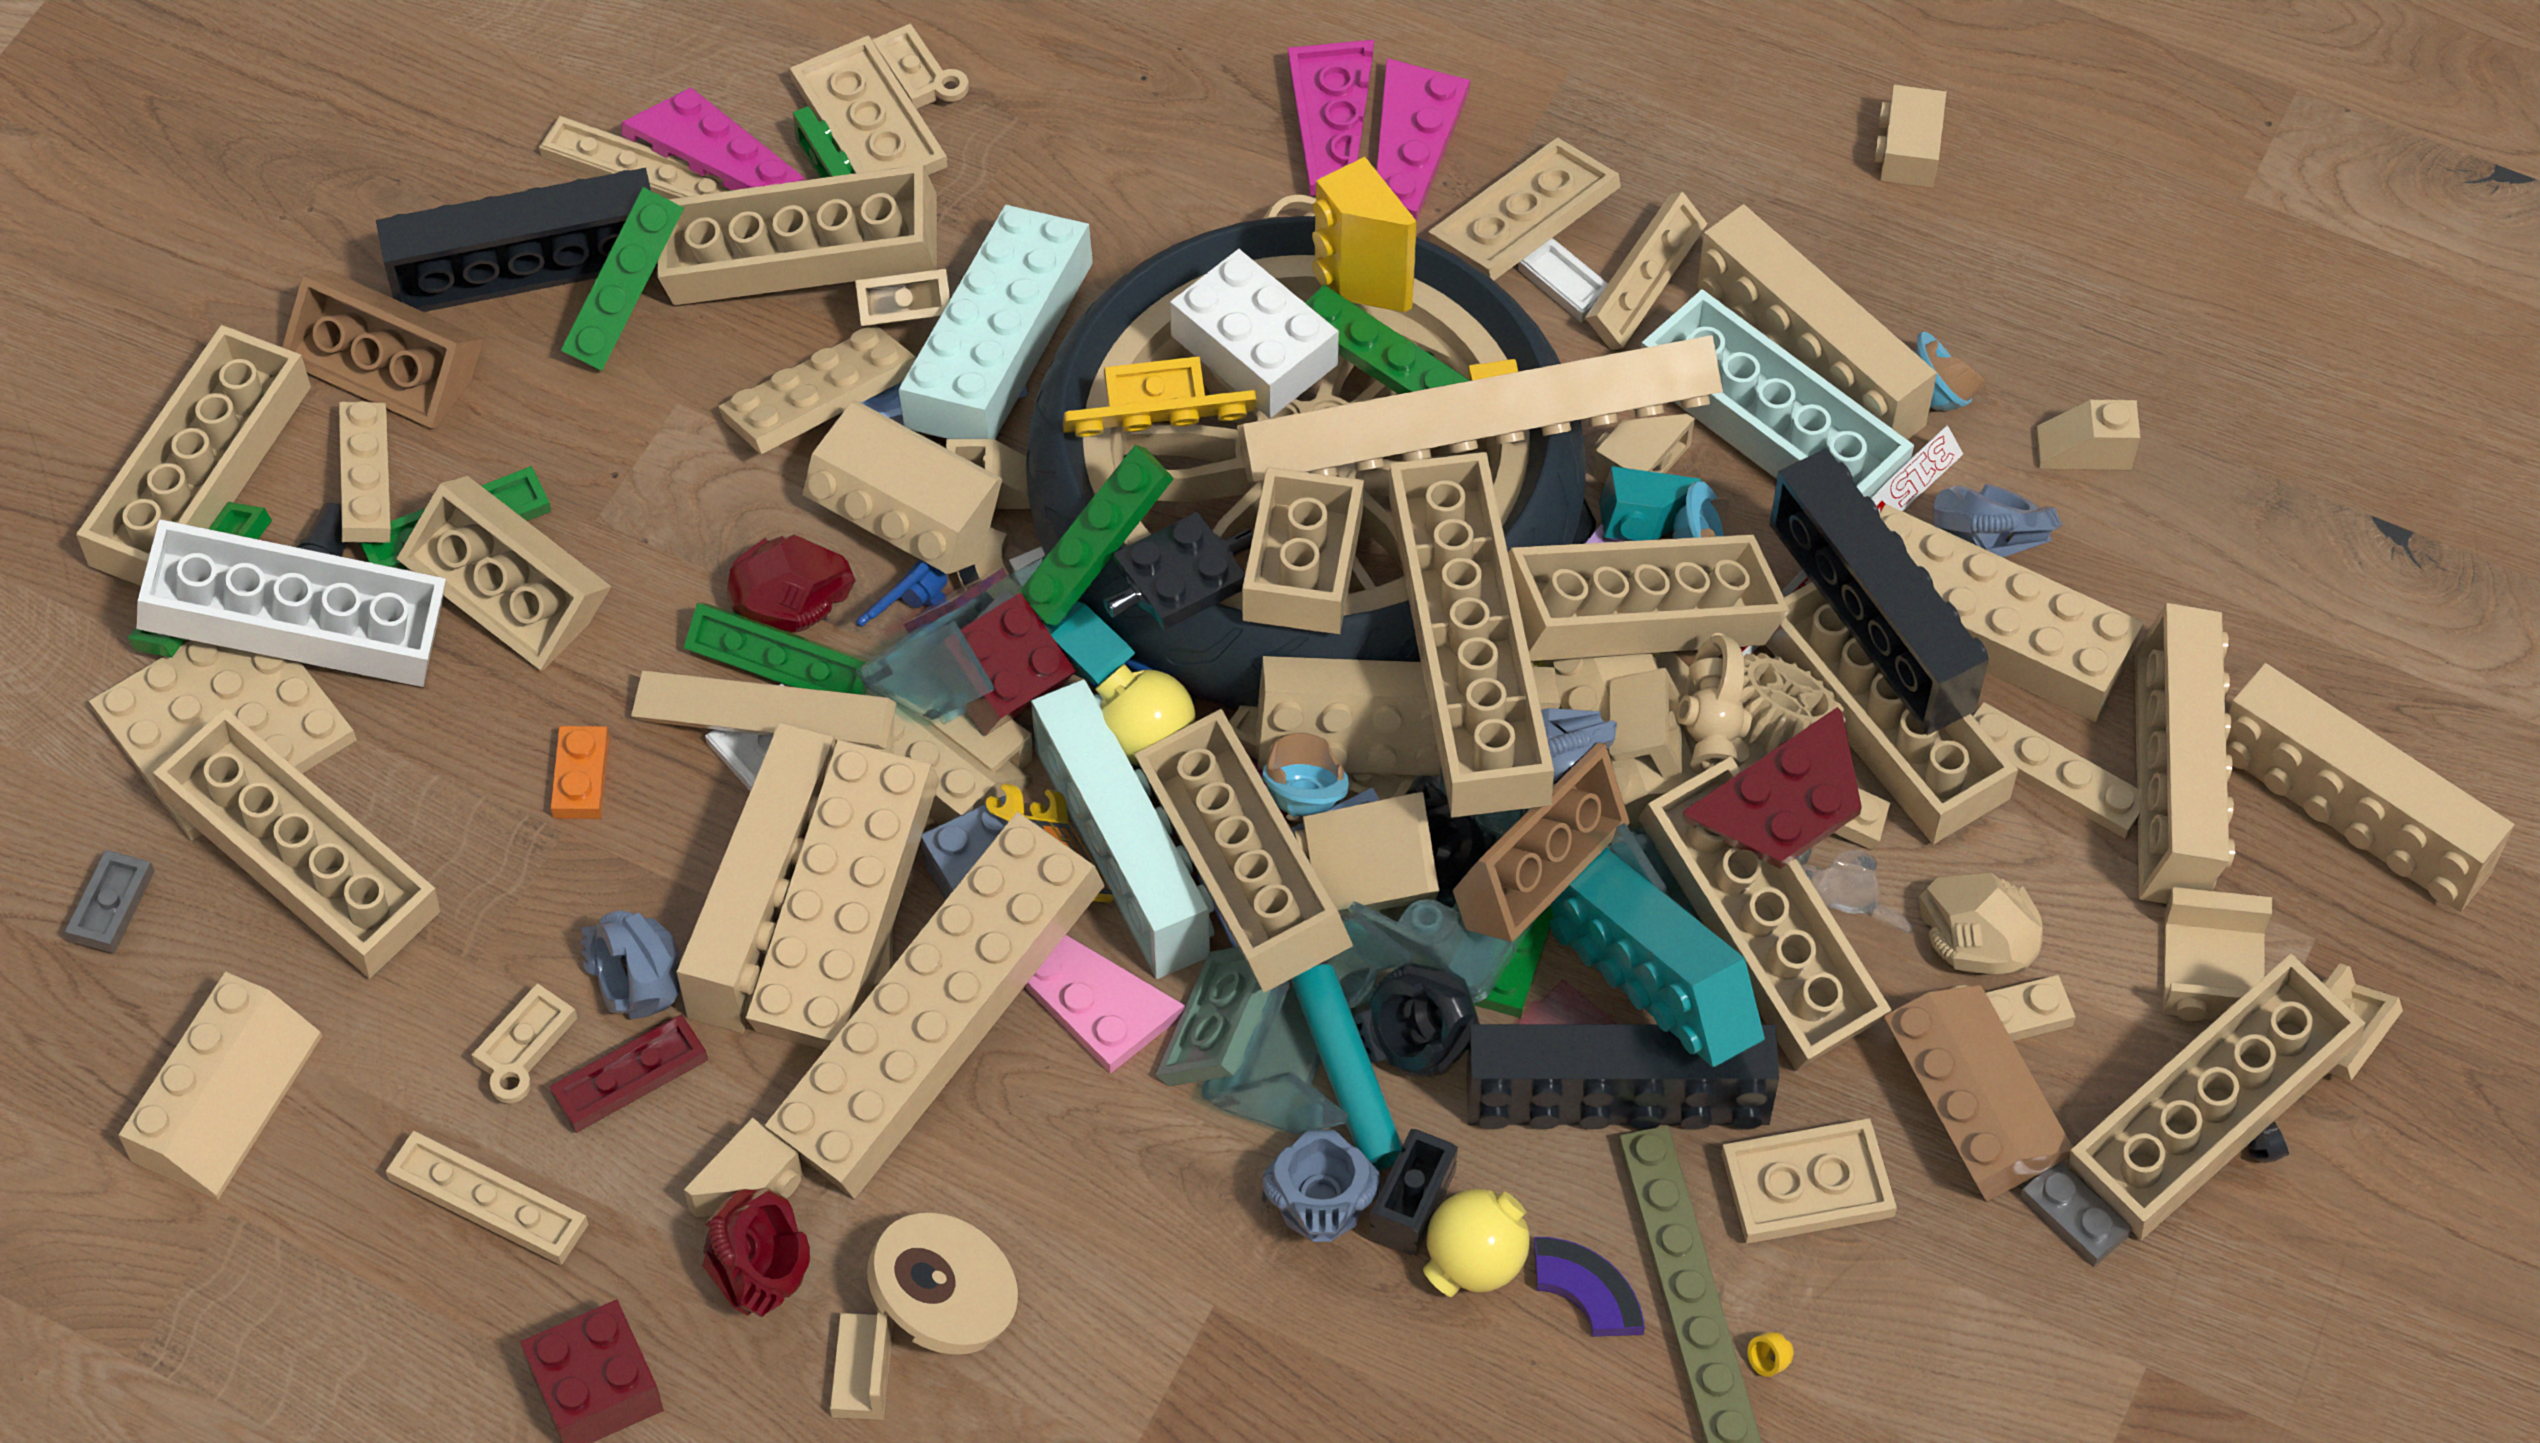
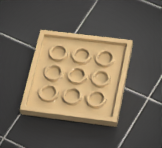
[89,640,357,841]

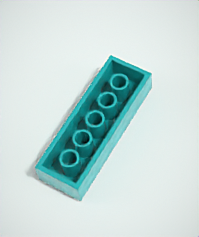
[1550,848,1765,1067]

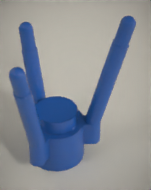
[856,559,948,666]

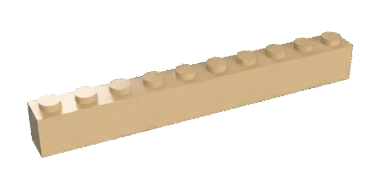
[1237,335,1723,489]

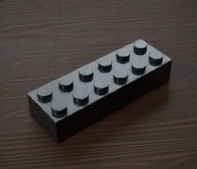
[376,167,658,312]
[1769,448,1989,736]
[1466,1024,1779,1130]

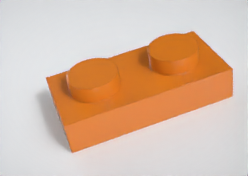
[551,726,610,819]

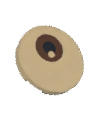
[867,1213,1018,1355]

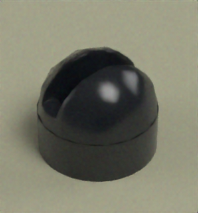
[2247,1121,2289,1163]

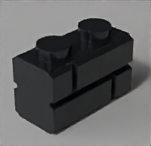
[1369,1129,1458,1256]

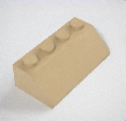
[802,401,1002,574]
[397,476,612,671]
[1543,653,1699,836]
[119,971,322,1200]

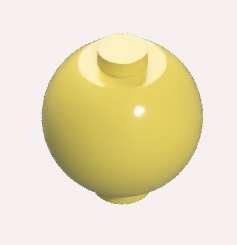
[1095,664,1195,766]
[1423,1189,1530,1297]

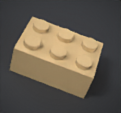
[1243,467,1364,634]

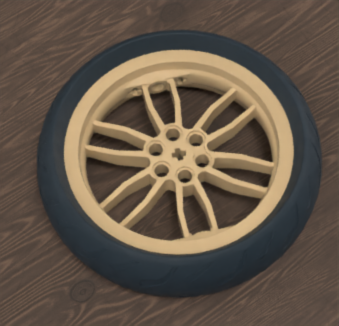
[1026,216,1586,709]

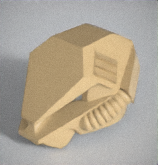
[1918,873,2043,974]

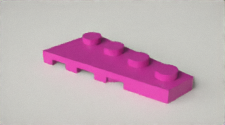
[1288,39,1374,196]
[1377,58,1470,221]
[622,87,804,190]

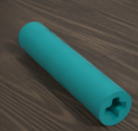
[1292,964,1403,1171]

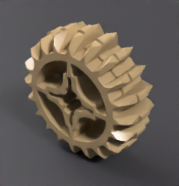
[1740,653,1846,754]

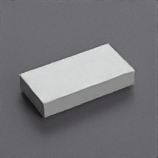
[1518,238,1608,323]

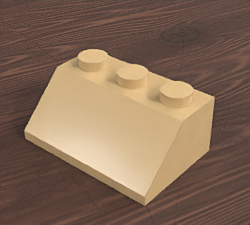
[893,696,1031,825]

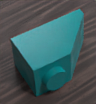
[1599,466,1701,541]
[1043,601,1135,685]

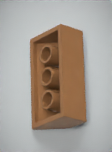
[282,271,484,429]
[1453,743,1630,942]
[1884,985,2073,1202]

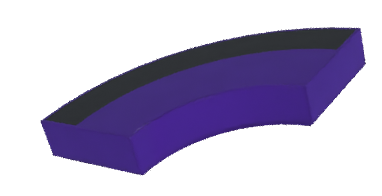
[1534,1237,1645,1337]

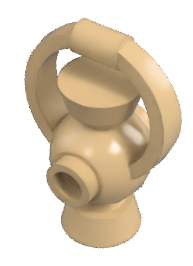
[1677,633,1752,774]

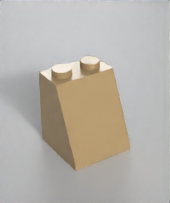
[1295,792,1439,916]

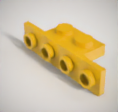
[1063,356,1256,437]

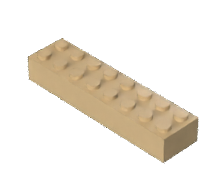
[1389,452,1554,818]
[765,811,1105,1199]

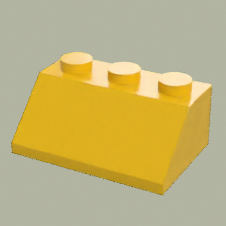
[1312,157,1417,312]

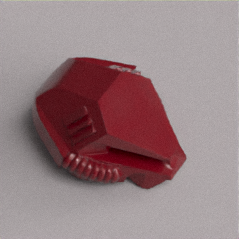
[727,534,856,633]
[702,1188,810,1317]

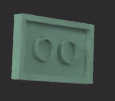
[1155,947,1271,1086]

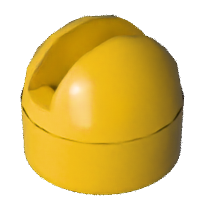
[1747,1332,1794,1377]

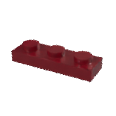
[549,1014,708,1133]

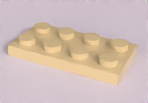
[790,35,948,175]
[1428,137,1621,281]
[718,325,916,455]

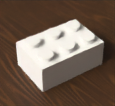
[1170,249,1339,419]

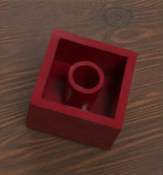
[930,592,1076,736]
[520,1299,664,1443]

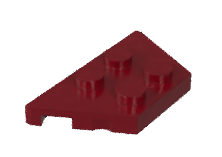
[1682,707,1862,869]

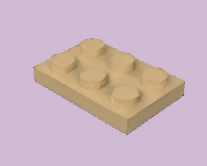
[1721,1118,1897,1244]

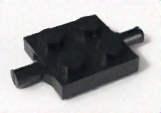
[1103,512,1254,630]

